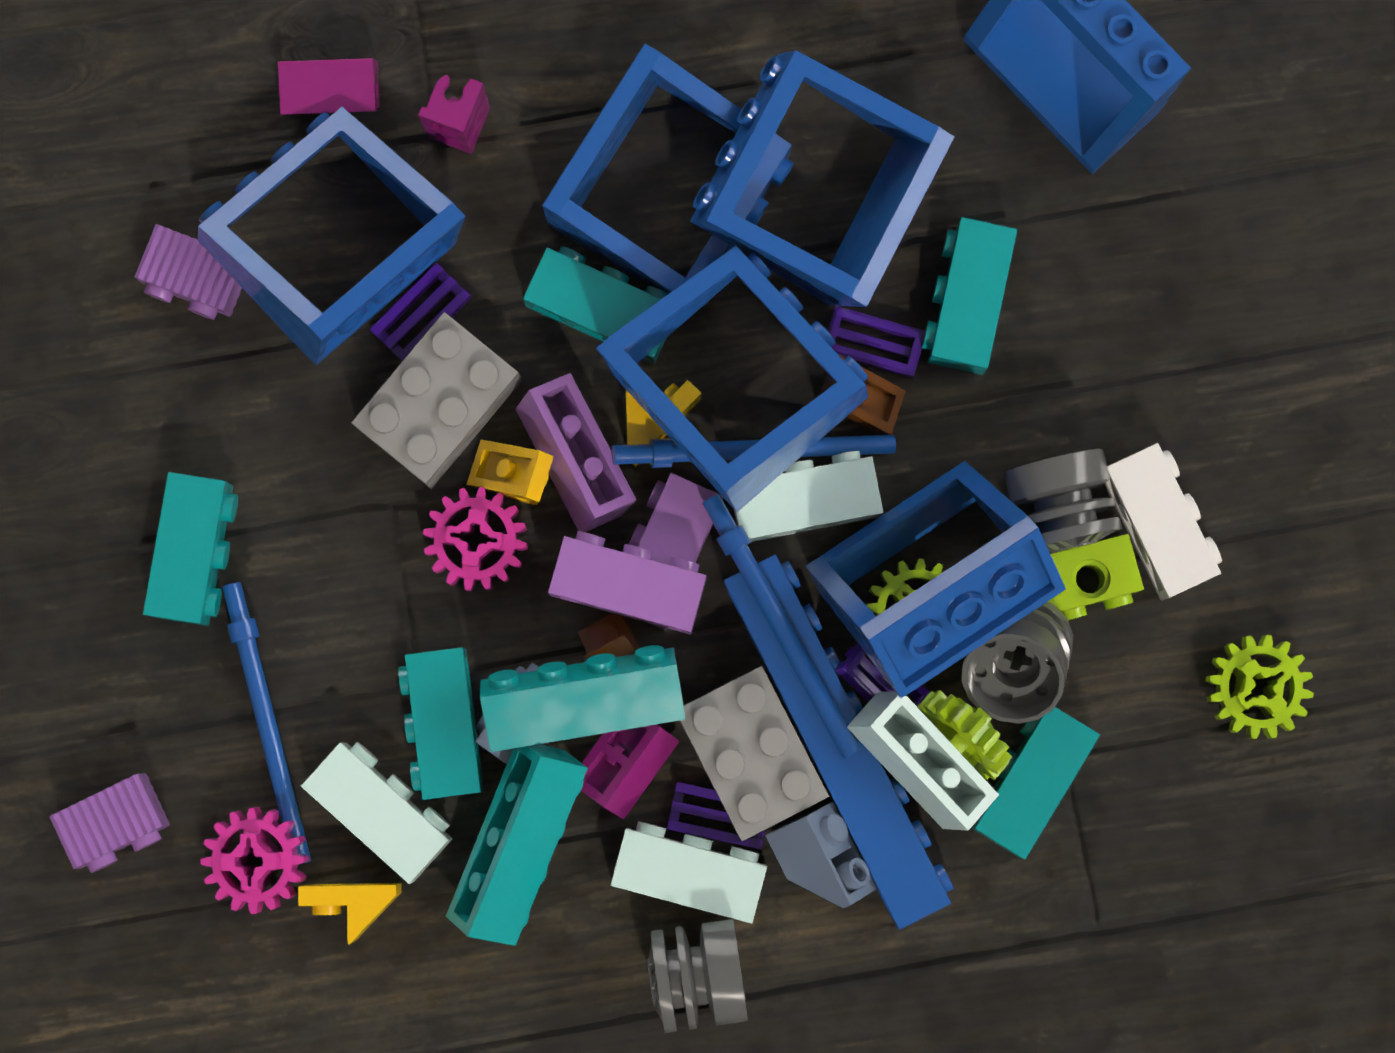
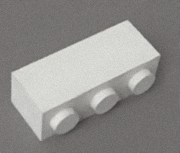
[1104,443,1222,601]

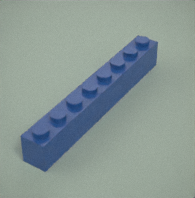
[723,554,954,930]

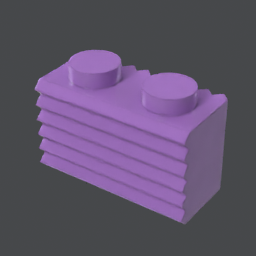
[135,224,242,320]
[49,773,170,873]

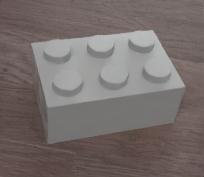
[351,312,522,489]
[680,666,829,842]

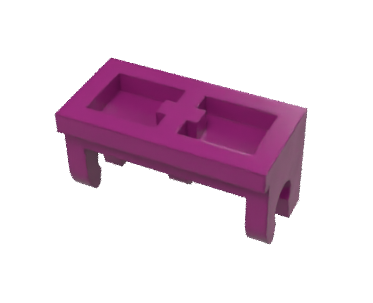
[278,58,379,115]
[418,75,490,154]
[581,724,679,819]

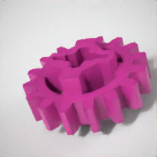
[423,487,528,592]
[201,807,309,914]

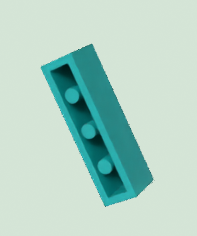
[480,645,686,752]
[446,744,588,946]

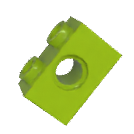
[1048,534,1144,620]

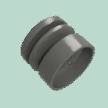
[1004,449,1122,554]
[962,602,1074,724]
[647,918,748,1033]

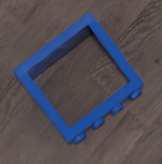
[963,0,1191,175]
[542,43,794,306]
[690,50,954,307]
[198,107,465,365]
[596,246,869,512]
[805,461,1066,698]

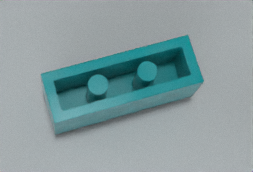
[922,217,1018,375]
[523,247,668,365]
[143,472,238,626]
[398,647,484,800]
[971,707,1100,860]

